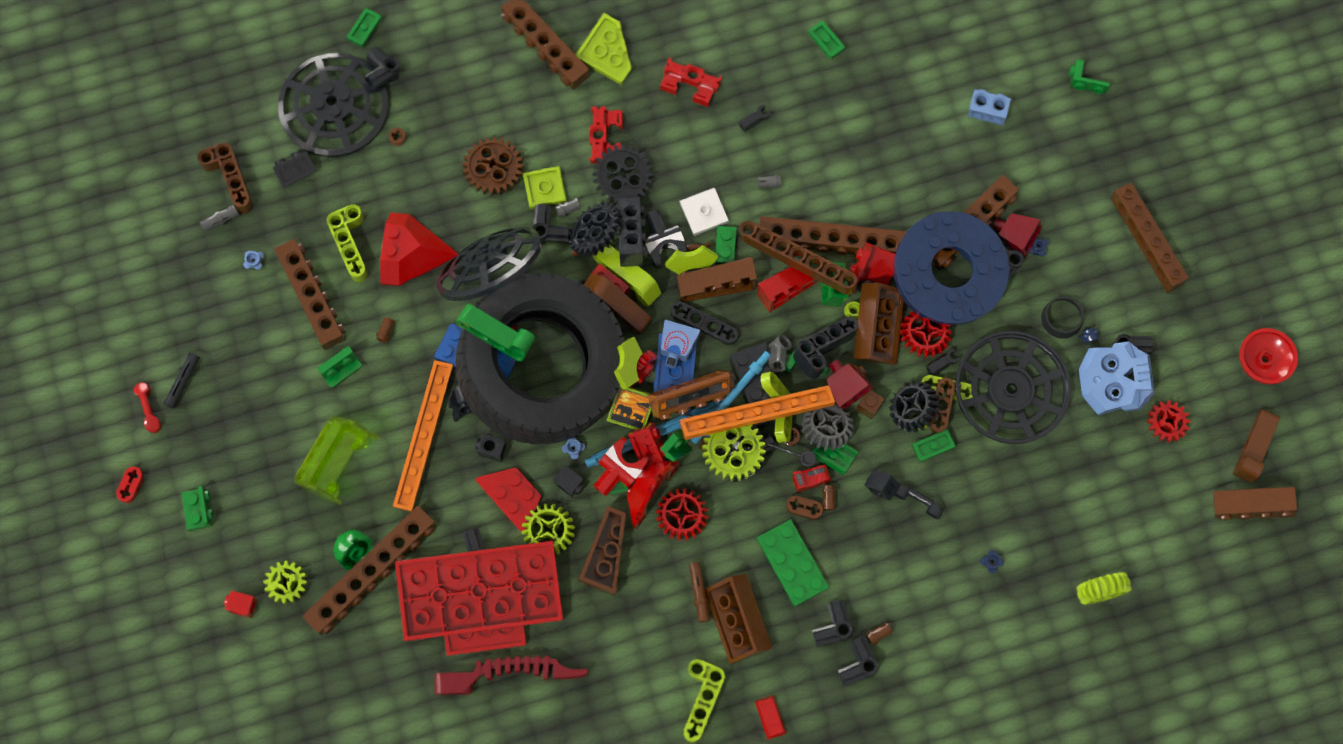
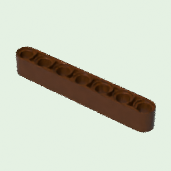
[740,221,857,295]

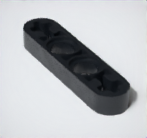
[670,301,738,345]

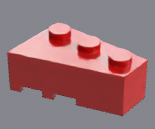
[757,266,817,313]

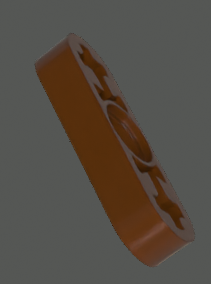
[929,378,955,433]

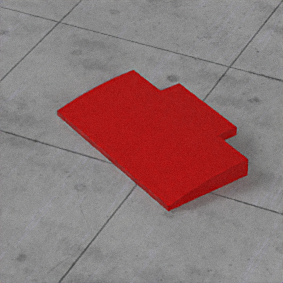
[395,541,563,656]

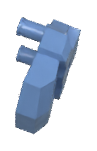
[1079,342,1155,415]

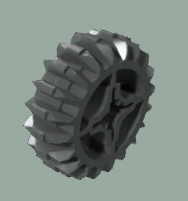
[801,403,854,451]

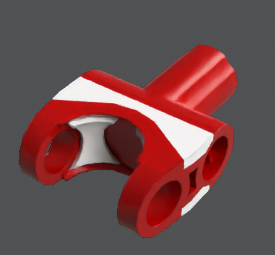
[593,436,649,496]

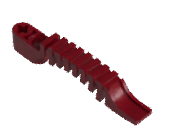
[435,656,588,695]

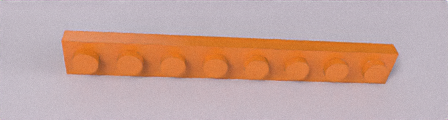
[393,360,454,512]
[680,385,835,440]

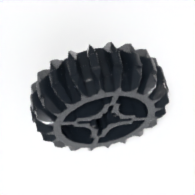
[889,381,941,433]

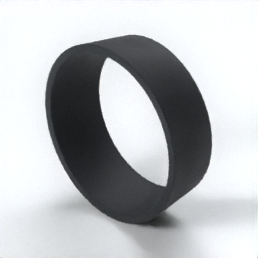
[1041,297,1084,339]

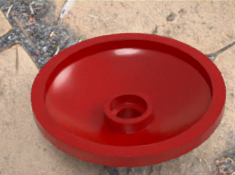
[1239,328,1298,385]

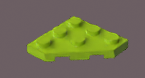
[576,13,631,85]

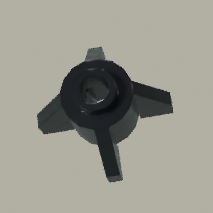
[447,386,474,422]

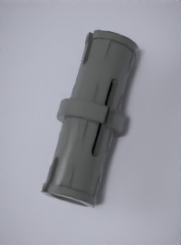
[199,205,239,232]

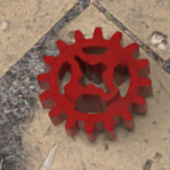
[630,350,657,387]
[1147,400,1191,443]

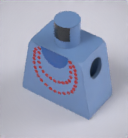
[661,320,700,369]

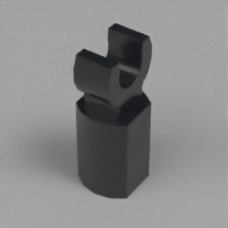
[738,105,771,133]
[926,349,960,376]

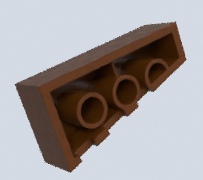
[677,257,757,302]
[1213,487,1297,521]
[577,506,626,596]

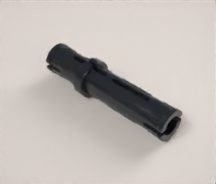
[163,352,200,409]

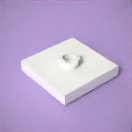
[680,188,729,236]

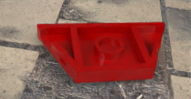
[475,467,542,533]

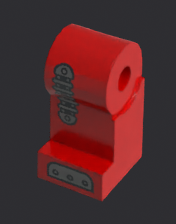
[792,465,831,493]

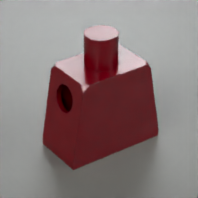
[993,214,1042,258]
[827,360,874,409]

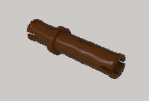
[689,562,710,623]

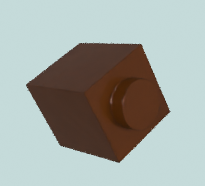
[856,390,884,420]

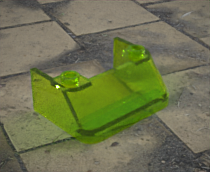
[294,416,379,505]

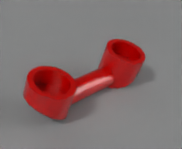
[134,382,162,433]

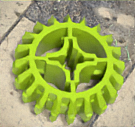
[522,504,575,555]
[1077,572,1131,605]

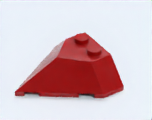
[380,213,458,286]
[626,460,679,530]

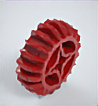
[900,311,952,359]
[656,488,708,541]

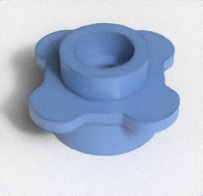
[243,251,264,270]
[562,437,585,459]

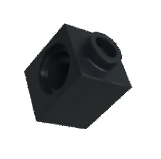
[475,434,507,462]
[553,465,584,498]
[864,469,900,501]

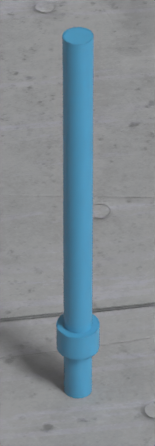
[690,351,771,444]

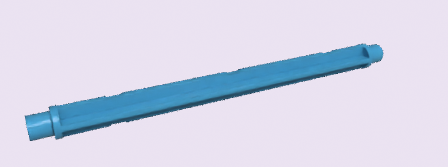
[585,399,724,468]

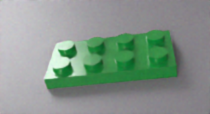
[756,519,829,607]

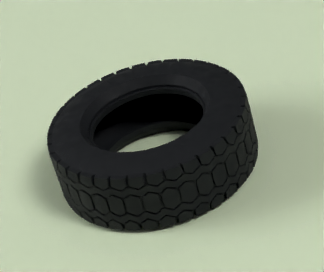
[456,273,624,445]

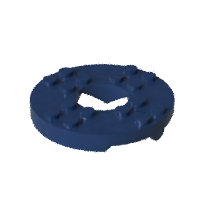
[893,211,1009,325]

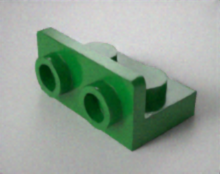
[317,346,362,388]
[660,429,692,462]
[181,486,214,531]

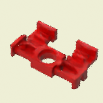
[660,58,722,107]
[589,107,623,164]

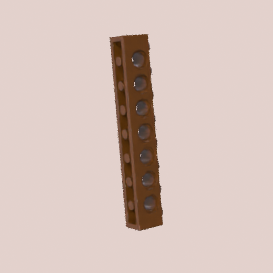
[759,216,907,255]
[302,506,436,636]

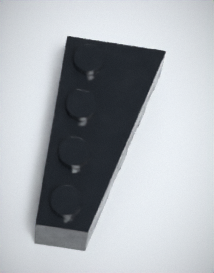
[730,342,775,429]

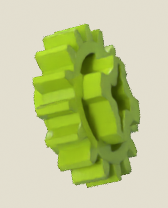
[263,561,308,605]

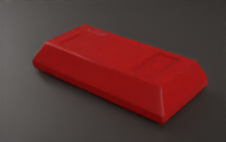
[755,695,787,740]

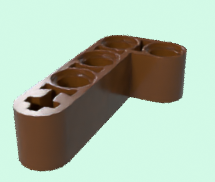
[197,143,253,214]
[583,273,652,334]
[1233,409,1280,483]

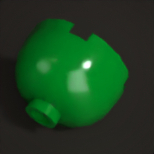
[333,530,373,570]

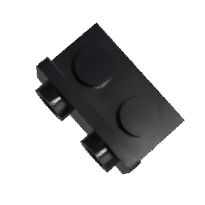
[272,149,317,188]

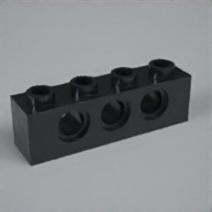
[617,197,647,267]

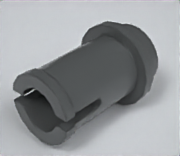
[758,174,781,189]
[555,198,581,217]

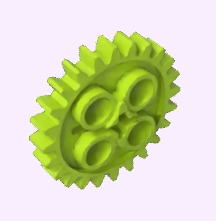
[702,425,766,482]

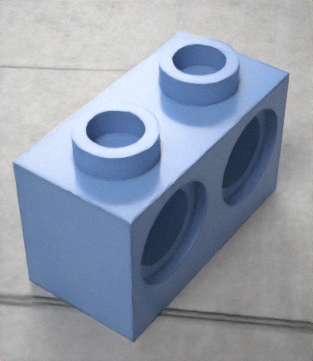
[967,89,1011,125]

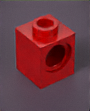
[224,590,257,618]

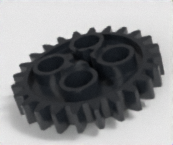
[592,144,653,204]
[568,201,623,258]

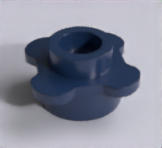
[1029,237,1049,256]
[1079,327,1100,343]
[980,550,1004,574]

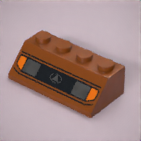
[647,371,730,420]

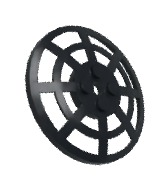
[278,53,389,158]
[436,227,542,301]
[955,331,1071,444]

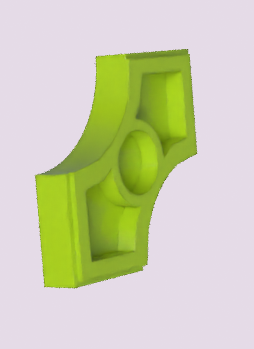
[665,246,718,275]
[614,337,643,389]

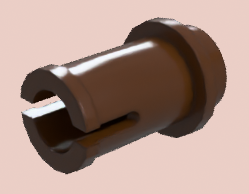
[376,317,395,343]
[821,485,837,510]
[866,622,892,645]

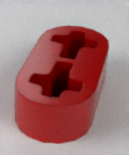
[116,467,144,504]

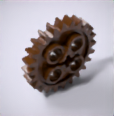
[462,136,523,196]

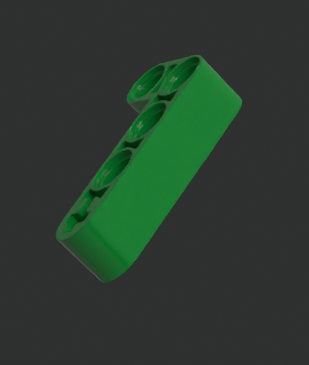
[456,304,536,361]

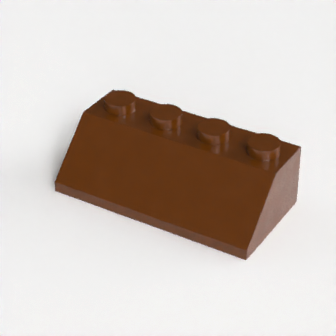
[853,283,904,365]
[705,574,773,664]

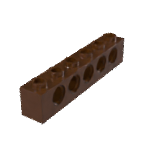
[501,0,590,90]
[932,175,1019,270]
[1111,182,1189,293]
[274,239,346,350]

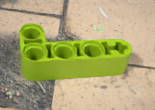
[327,205,368,283]
[593,244,661,307]
[684,659,725,743]

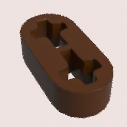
[786,496,823,520]

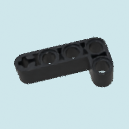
[793,317,859,379]

